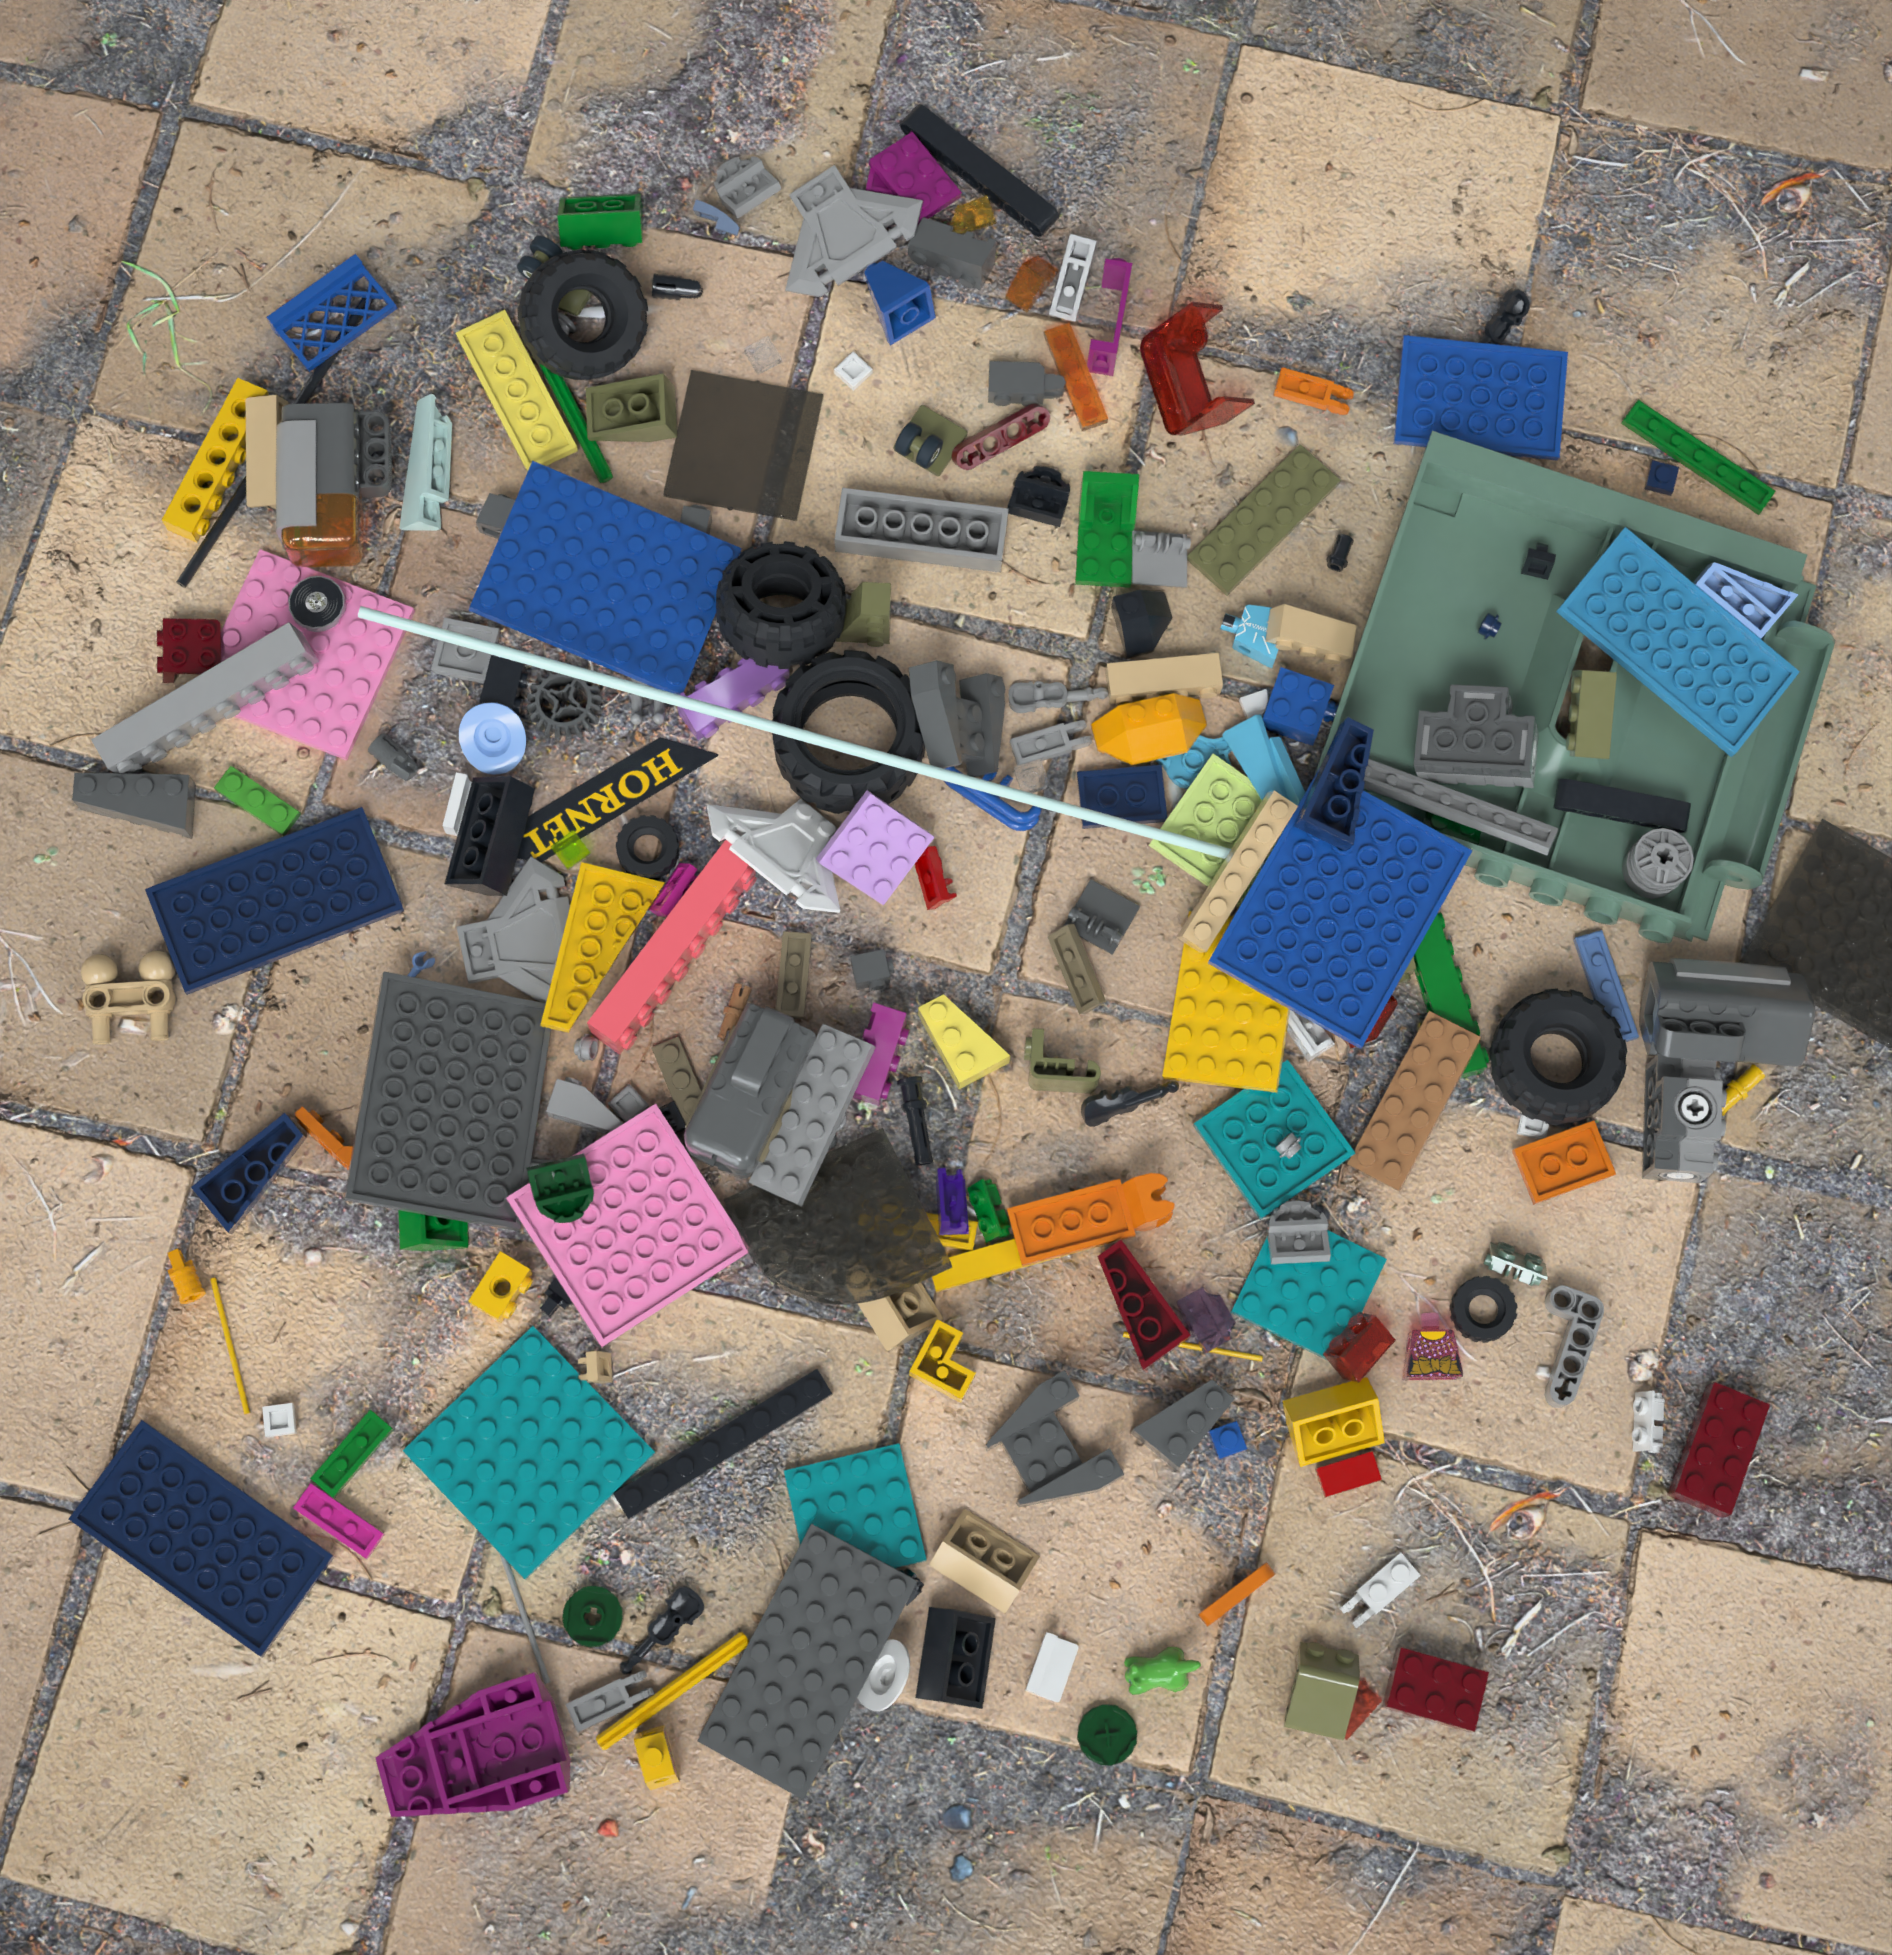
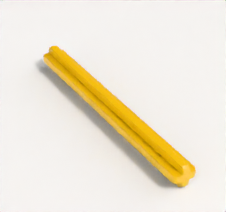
[596,1632,749,1750]

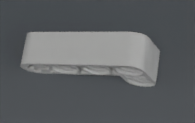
[1544,1285,1604,1408]

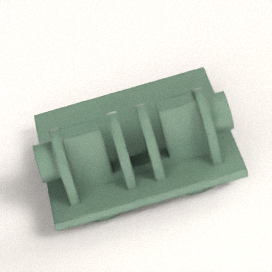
[1483,1242,1548,1286]

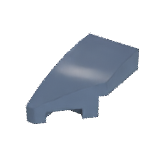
[693,199,740,236]

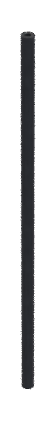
[176,290,374,588]

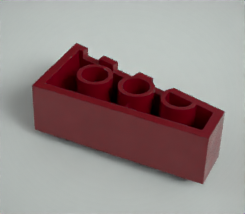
[1097,1239,1191,1371]

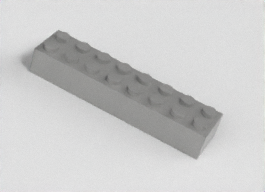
[91,622,319,774]

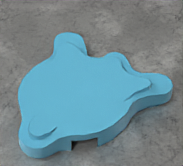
[1156,735,1232,790]

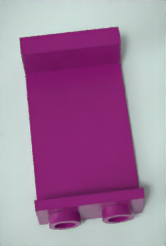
[1086,258,1133,376]

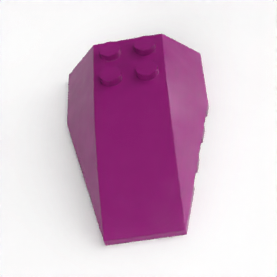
[375,1672,571,1817]

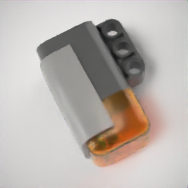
[276,403,392,568]

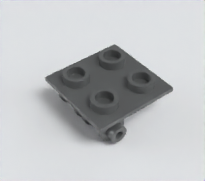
[1063,879,1140,955]

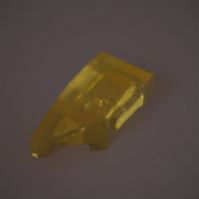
[949,196,997,234]

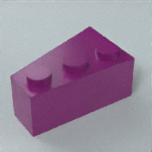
[853,1002,910,1106]

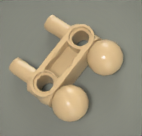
[80,950,176,1045]

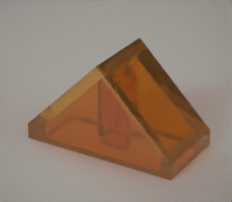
[1005,255,1059,313]

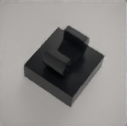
[1521,542,1556,580]
[659,1101,686,1134]

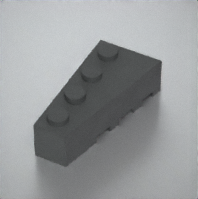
[72,773,196,839]

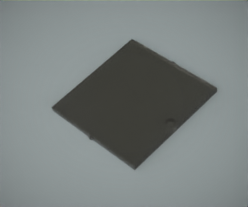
[663,370,824,521]

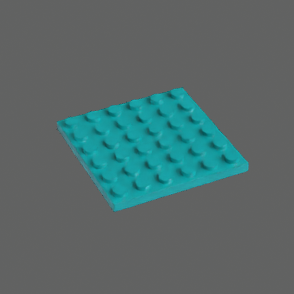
[403,1326,656,1580]

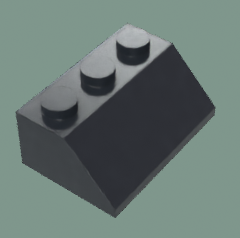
[915,1607,996,1709]

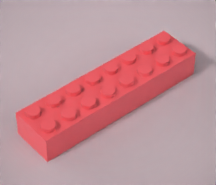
[587,840,757,1055]

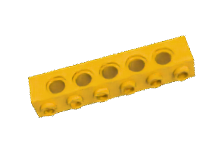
[162,377,269,543]

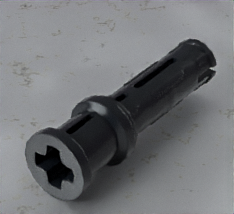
[897,1076,934,1166]

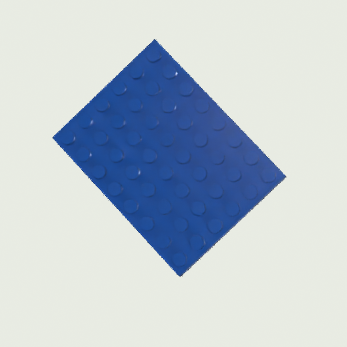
[469,461,742,695]
[1208,768,1473,1049]

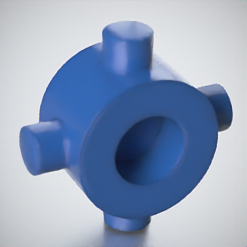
[1323,701,1338,722]

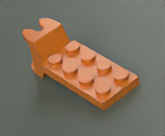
[1007,1173,1175,1266]

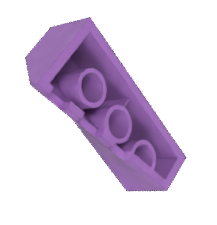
[677,658,790,740]

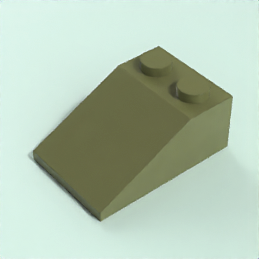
[586,373,677,442]

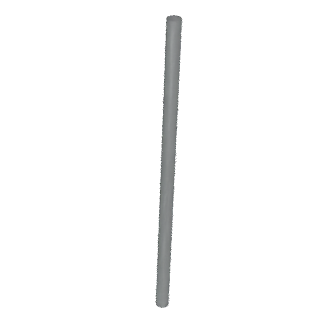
[499,1553,550,1684]

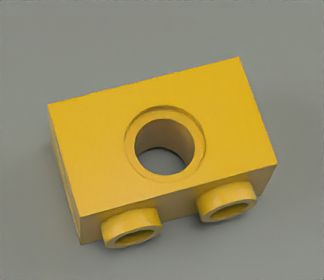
[468,1251,533,1323]

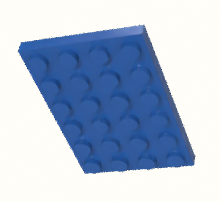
[1393,335,1568,461]

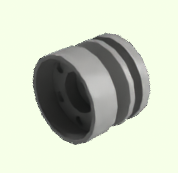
[1622,828,1694,899]

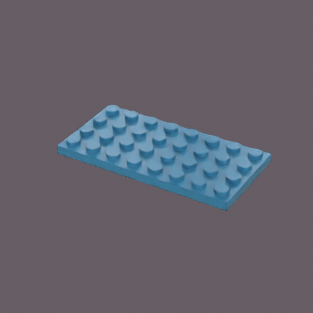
[1556,527,1800,757]

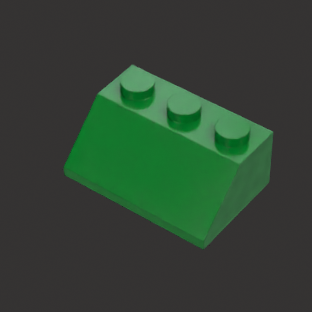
[557,194,643,250]
[398,1210,468,1251]

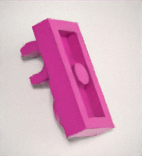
[649,863,698,917]

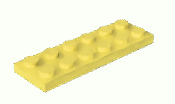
[456,310,578,472]

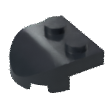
[1007,466,1070,527]

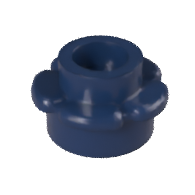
[1477,613,1502,640]

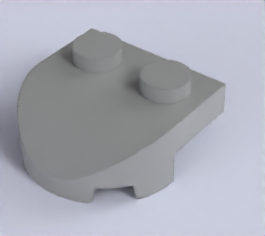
[714,156,781,219]
[1268,1201,1331,1264]

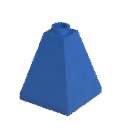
[864,261,936,346]

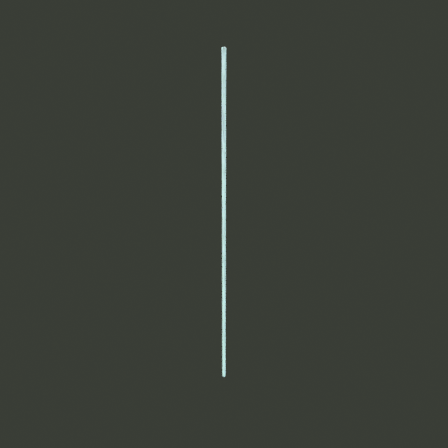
[358,606,1267,869]

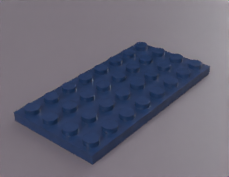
[145,807,404,995]
[69,1420,335,1657]

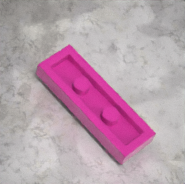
[293,1483,385,1560]

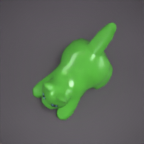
[1124,1647,1201,1695]

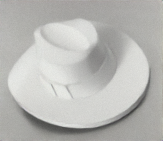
[857,1639,910,1711]

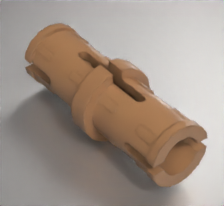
[717,983,752,1042]

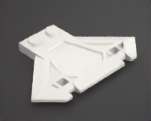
[707,799,841,913]

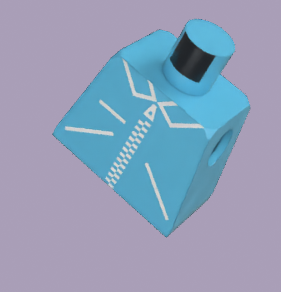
[1220,604,1279,668]

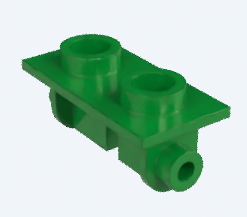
[967,1179,1011,1243]

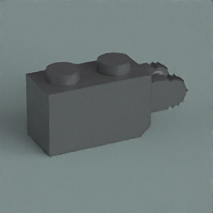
[988,361,1066,407]

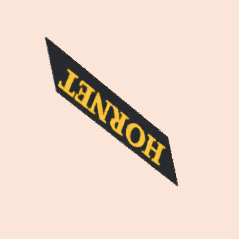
[518,737,718,863]

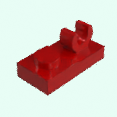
[915,846,957,910]

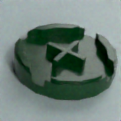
[1077,1704,1137,1766]

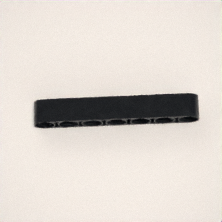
[899,104,1060,238]

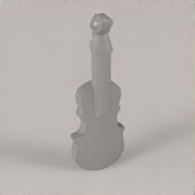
[1009,681,1108,713]

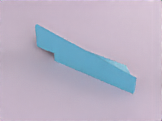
[1223,714,1305,832]

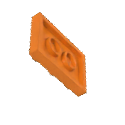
[1512,1120,1616,1205]

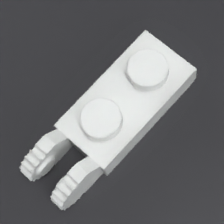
[1340,1553,1421,1628]

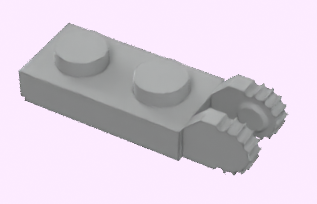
[1009,720,1092,768]
[566,1670,655,1733]

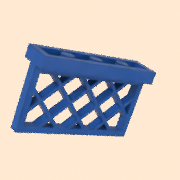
[267,254,397,372]

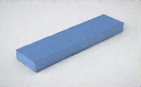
[1573,930,1639,1042]

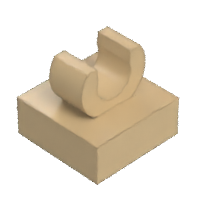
[578,1351,613,1384]

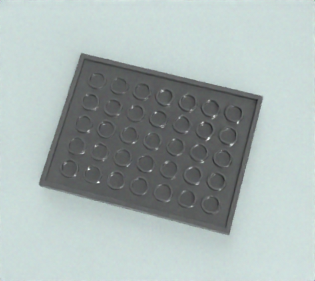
[344,971,551,1231]

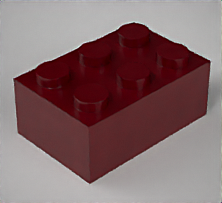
[1382,1647,1489,1732]

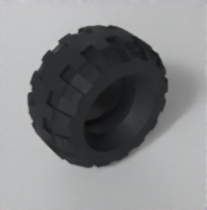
[518,250,649,380]
[716,541,846,669]
[1489,988,1627,1125]

